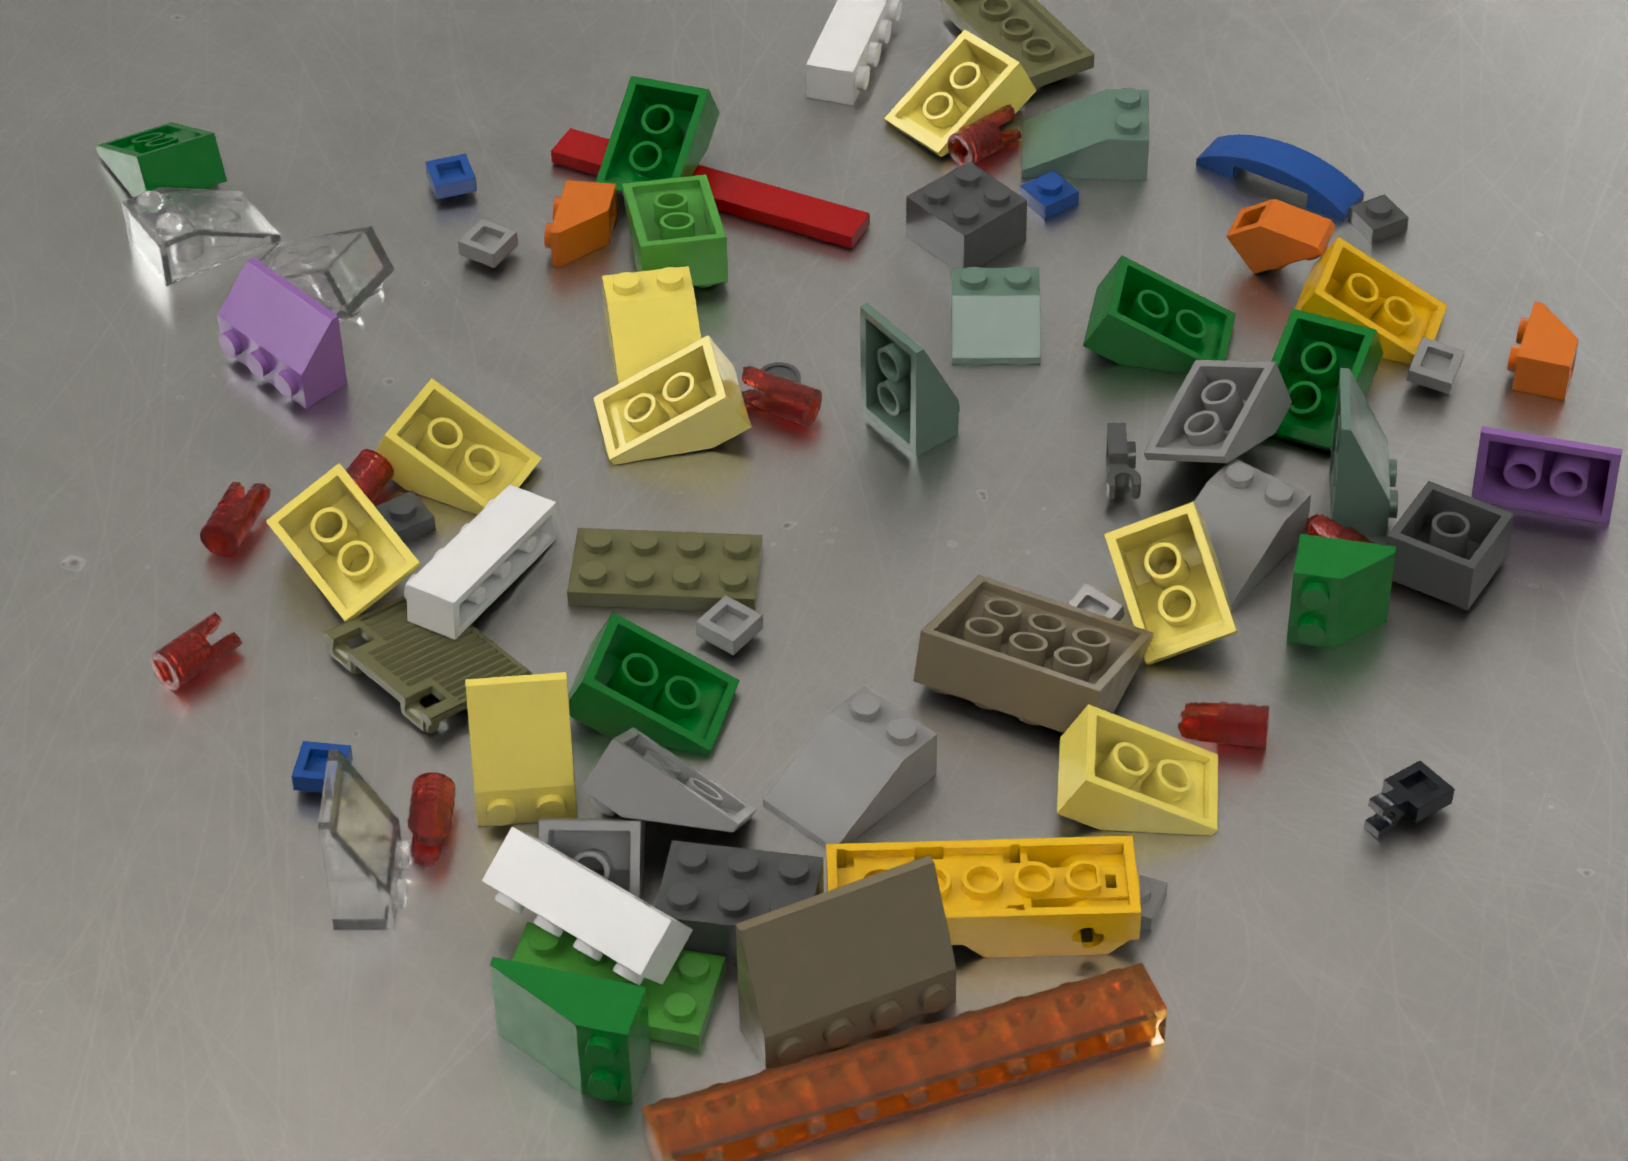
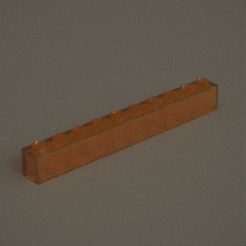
[642,963,1167,1161]

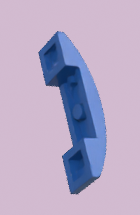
[1196,134,1364,221]

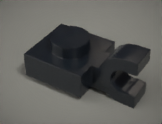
[1364,761,1455,839]

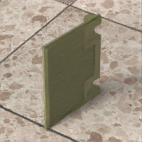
[323,596,532,734]

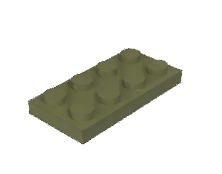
[941,0,1095,89]
[567,528,763,611]

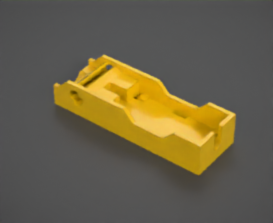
[826,836,1142,958]

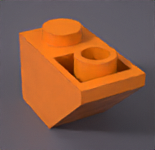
[544,180,618,267]
[1226,199,1336,274]
[1507,302,1579,401]

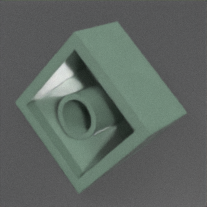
[951,266,1041,365]

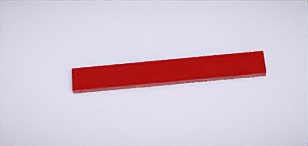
[551,128,870,249]

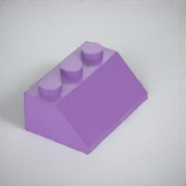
[217,257,347,409]
[1471,426,1623,524]

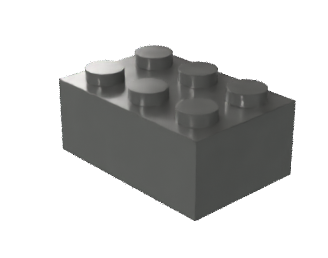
[655,840,824,967]

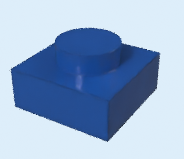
[425,154,477,199]
[1020,170,1079,220]
[291,741,353,795]

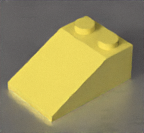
[884,29,1037,157]
[602,266,701,384]
[593,335,751,465]
[369,378,542,515]
[266,463,422,622]
[1104,502,1238,665]
[465,672,577,827]
[1057,704,1218,836]

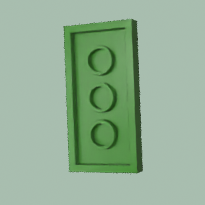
[512,922,726,1049]

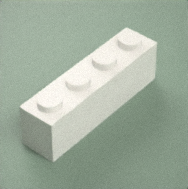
[806,0,902,105]
[404,485,557,640]
[482,827,693,985]

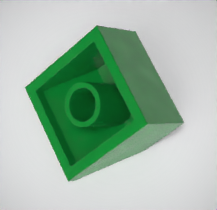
[1286,534,1396,648]

